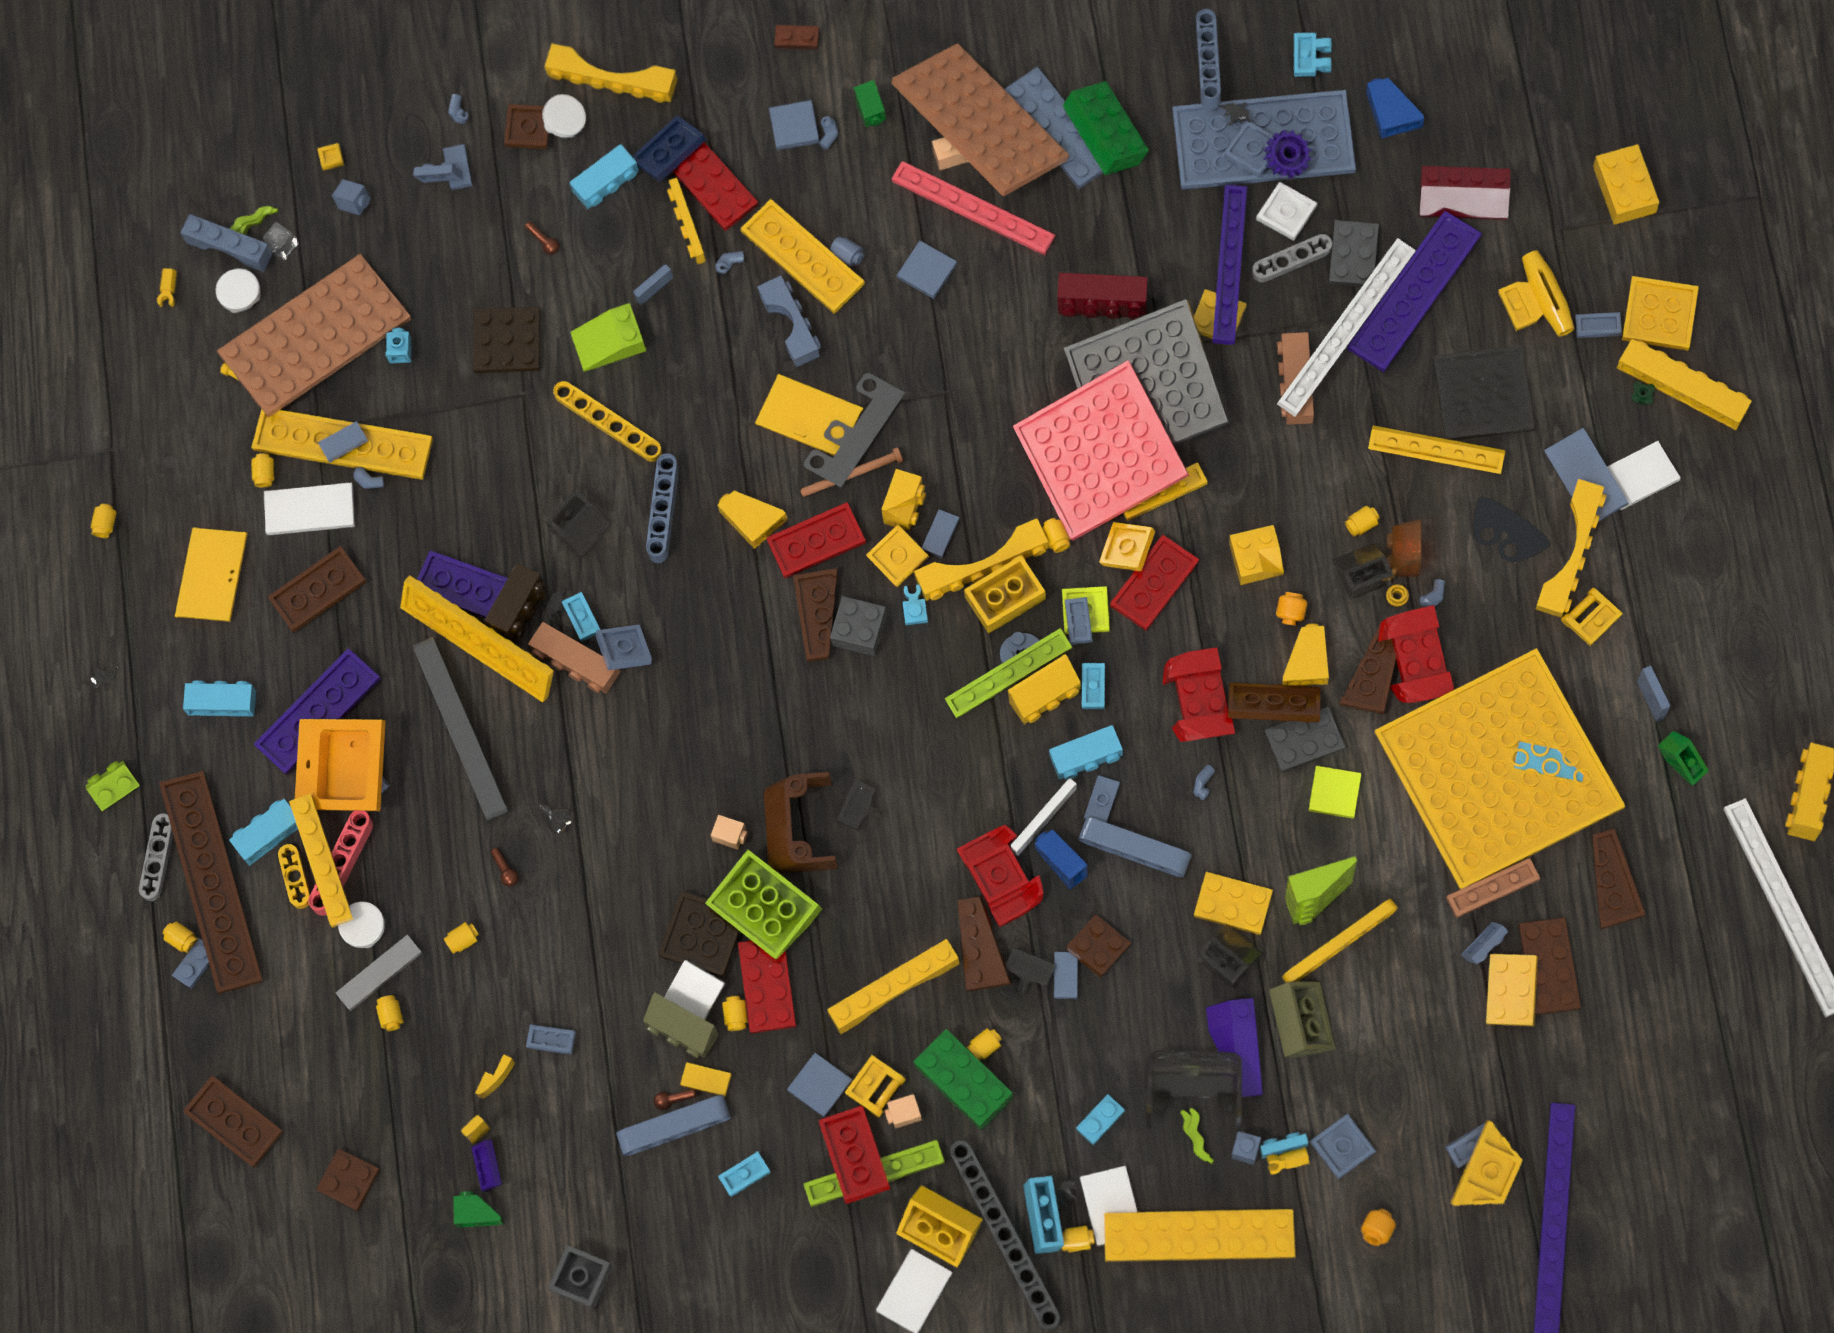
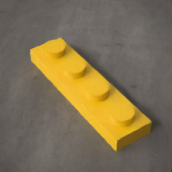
[667,178,706,264]
[1123,463,1208,521]

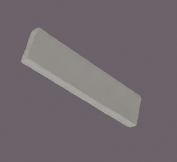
[336,935,422,1011]

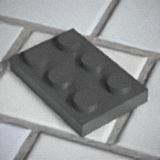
[1329,220,1379,287]
[1265,707,1345,773]

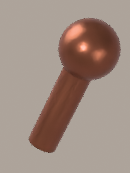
[524,221,559,255]
[490,848,519,887]
[653,1089,697,1110]

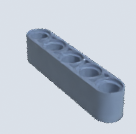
[1196,9,1221,110]
[646,453,679,563]
[1078,817,1192,877]
[616,1095,731,1156]

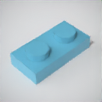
[561,592,600,642]
[1082,663,1105,709]
[1076,1094,1125,1145]
[1260,1132,1308,1159]
[718,1152,771,1197]

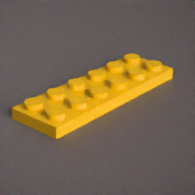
[740,199,865,314]

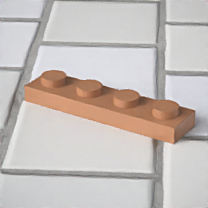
[1446,858,1540,919]

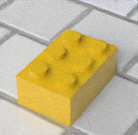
[1593,144,1659,225]
[964,555,1046,634]

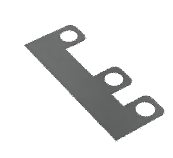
[804,373,905,487]

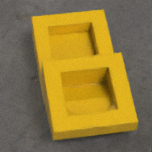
[475,1055,515,1099]

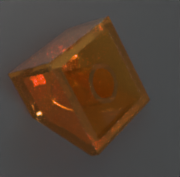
[1387,520,1421,577]

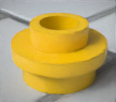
[1386,584,1409,607]

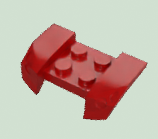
[1378,605,1454,703]
[1163,648,1235,742]
[956,825,1043,928]

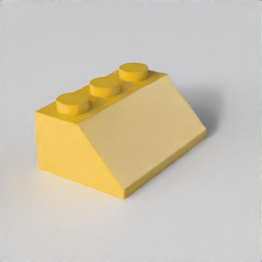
[1008,654,1081,724]
[896,1185,983,1268]

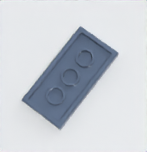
[1544,428,1629,522]

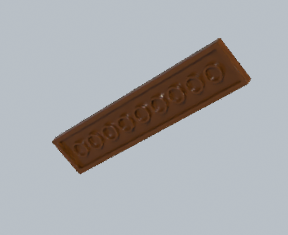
[159,771,262,994]

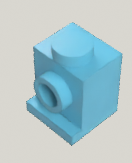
[386,328,411,363]

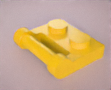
[1561,588,1623,647]
[845,1055,906,1118]

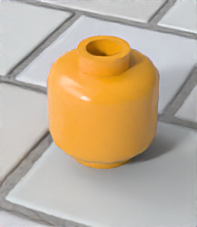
[1276,592,1307,626]
[1361,1209,1396,1246]

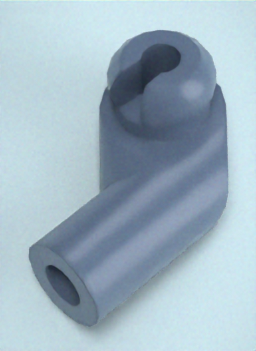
[448,94,468,124]
[819,116,838,150]
[715,251,744,274]
[353,467,384,489]
[1419,579,1445,607]
[1193,765,1215,800]

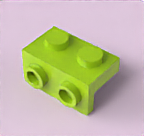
[86,761,140,811]

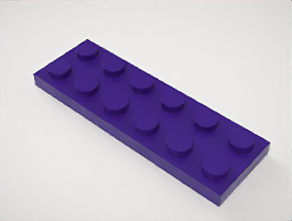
[254,648,381,776]

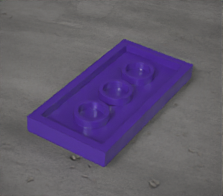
[417,551,508,618]

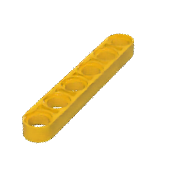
[553,381,662,462]
[1282,899,1398,983]

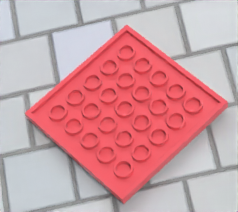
[1013,360,1189,541]

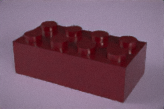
[1057,273,1147,320]

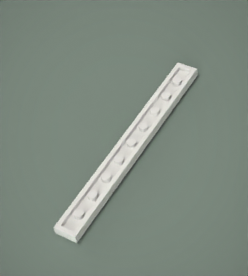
[1277,238,1416,417]
[1723,798,1834,1018]

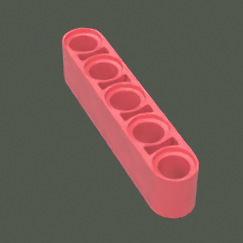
[308,811,373,916]

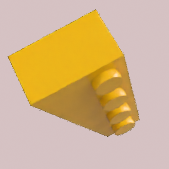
[1785,743,1834,841]

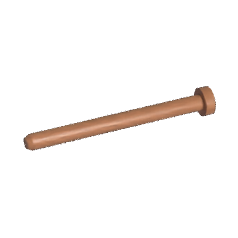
[800,447,903,497]

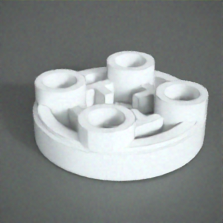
[543,95,586,138]
[216,269,261,313]
[338,902,385,948]

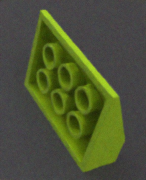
[705,850,822,959]
[1285,856,1357,925]

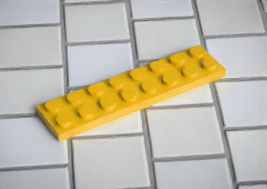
[252,409,433,480]
[400,576,554,702]
[1104,1209,1295,1262]

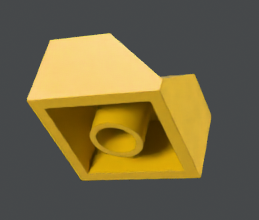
[882,469,926,531]
[1229,525,1284,585]

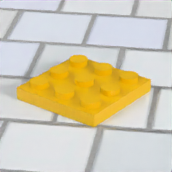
[1622,276,1699,351]

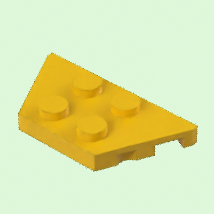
[1450,1120,1522,1206]

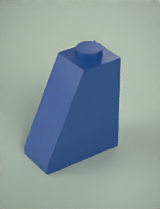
[1366,78,1424,138]
[1035,829,1088,890]

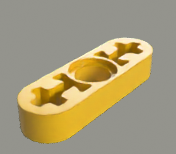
[278,844,310,909]

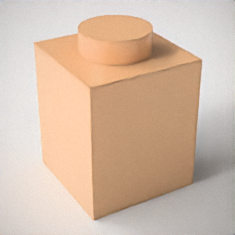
[711,815,748,850]
[885,1094,922,1129]

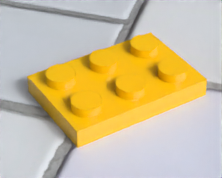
[1194,872,1273,935]
[1486,954,1538,1026]

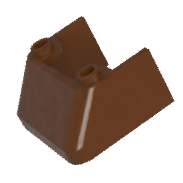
[764,772,838,874]

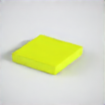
[1062,586,1110,634]
[1309,766,1361,819]

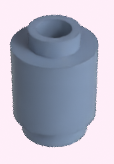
[830,236,864,266]

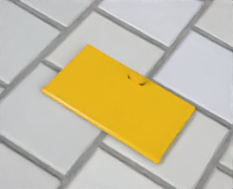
[755,374,863,456]
[175,527,248,622]

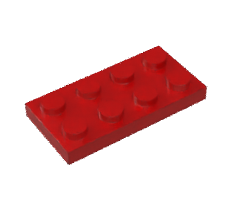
[672,142,759,231]
[766,502,866,579]
[1110,535,1199,631]
[738,941,796,1034]
[818,1105,890,1204]

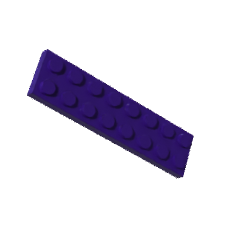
[1347,211,1482,372]

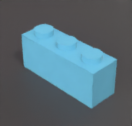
[569,144,639,209]
[183,681,256,716]
[1049,725,1123,780]
[1514,741,1584,782]
[230,799,298,866]
[1023,1176,1064,1254]

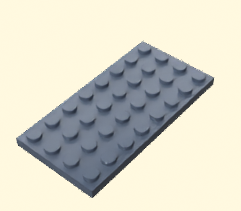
[1172,90,1356,190]

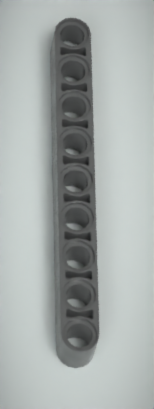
[412,637,508,821]
[950,1141,1060,1332]

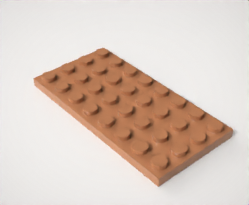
[891,43,1069,197]
[217,254,411,418]

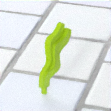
[229,206,278,235]
[1180,1109,1214,1164]

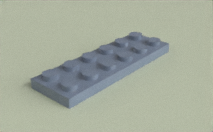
[1004,67,1103,189]

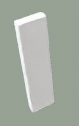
[1011,779,1077,857]

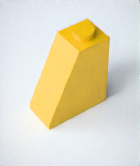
[718,491,788,549]
[1282,624,1329,686]

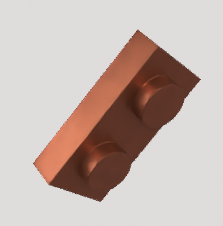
[775,25,819,50]

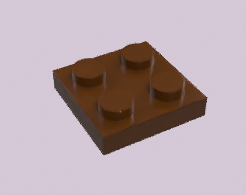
[504,104,549,149]
[1066,914,1131,978]
[316,1148,380,1211]

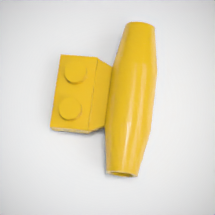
[1498,250,1574,337]

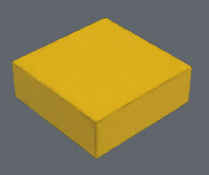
[317,143,344,170]

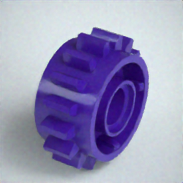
[1263,130,1311,179]

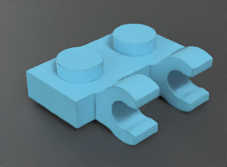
[1294,33,1331,77]

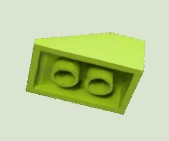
[570,303,646,372]

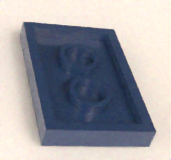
[632,115,706,183]

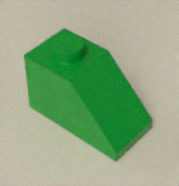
[854,80,886,127]
[1657,731,1709,786]
[453,1191,504,1228]

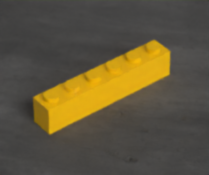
[1617,339,1752,430]

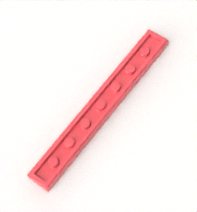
[892,161,1055,256]

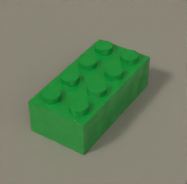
[1063,81,1149,175]
[913,1029,1013,1131]

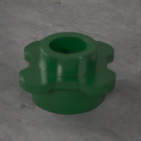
[1631,382,1655,405]

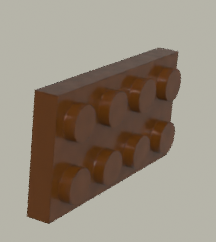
[268,546,366,633]
[1228,682,1320,723]
[1518,918,1581,1015]
[182,1075,283,1168]

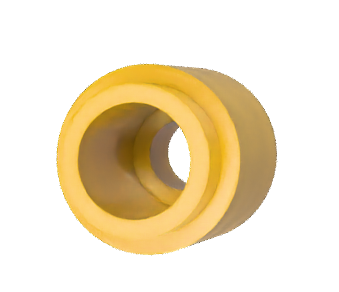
[251,454,274,487]
[90,504,117,538]
[1345,506,1379,537]
[1042,518,1071,553]
[163,921,198,953]
[444,922,479,954]
[376,995,404,1031]
[722,996,748,1031]
[966,1028,1002,1061]
[1062,1225,1095,1252]

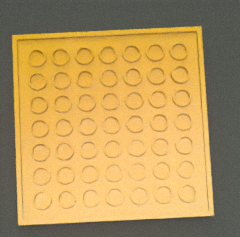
[1374,648,1625,890]

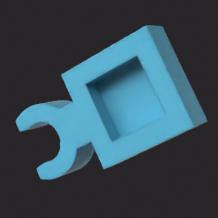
[903,585,928,626]

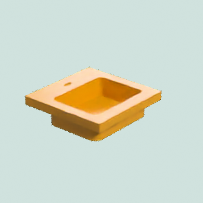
[295,719,386,811]

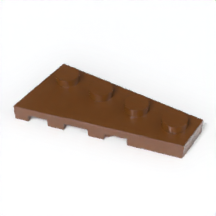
[793,568,838,662]
[1339,625,1396,714]
[1592,829,1645,930]
[958,897,1012,992]

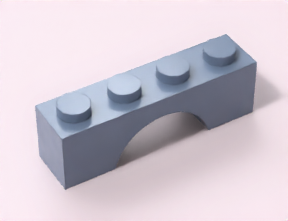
[180,214,273,272]
[757,276,821,367]

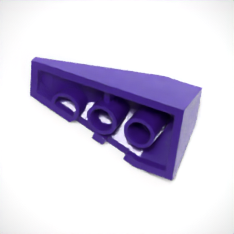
[1206,998,1263,1097]

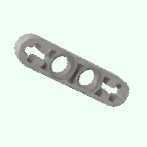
[1252,234,1332,282]
[139,814,173,901]

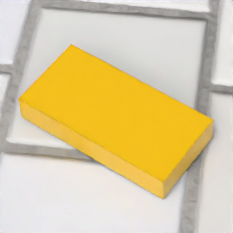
[680,1062,731,1097]
[461,1115,490,1145]

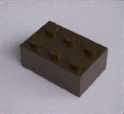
[484,563,547,645]

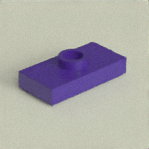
[472,1140,502,1192]

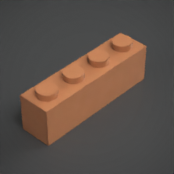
[1277,332,1314,425]
[528,622,621,694]

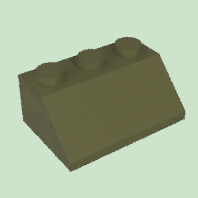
[1269,982,1336,1057]
[643,992,719,1058]

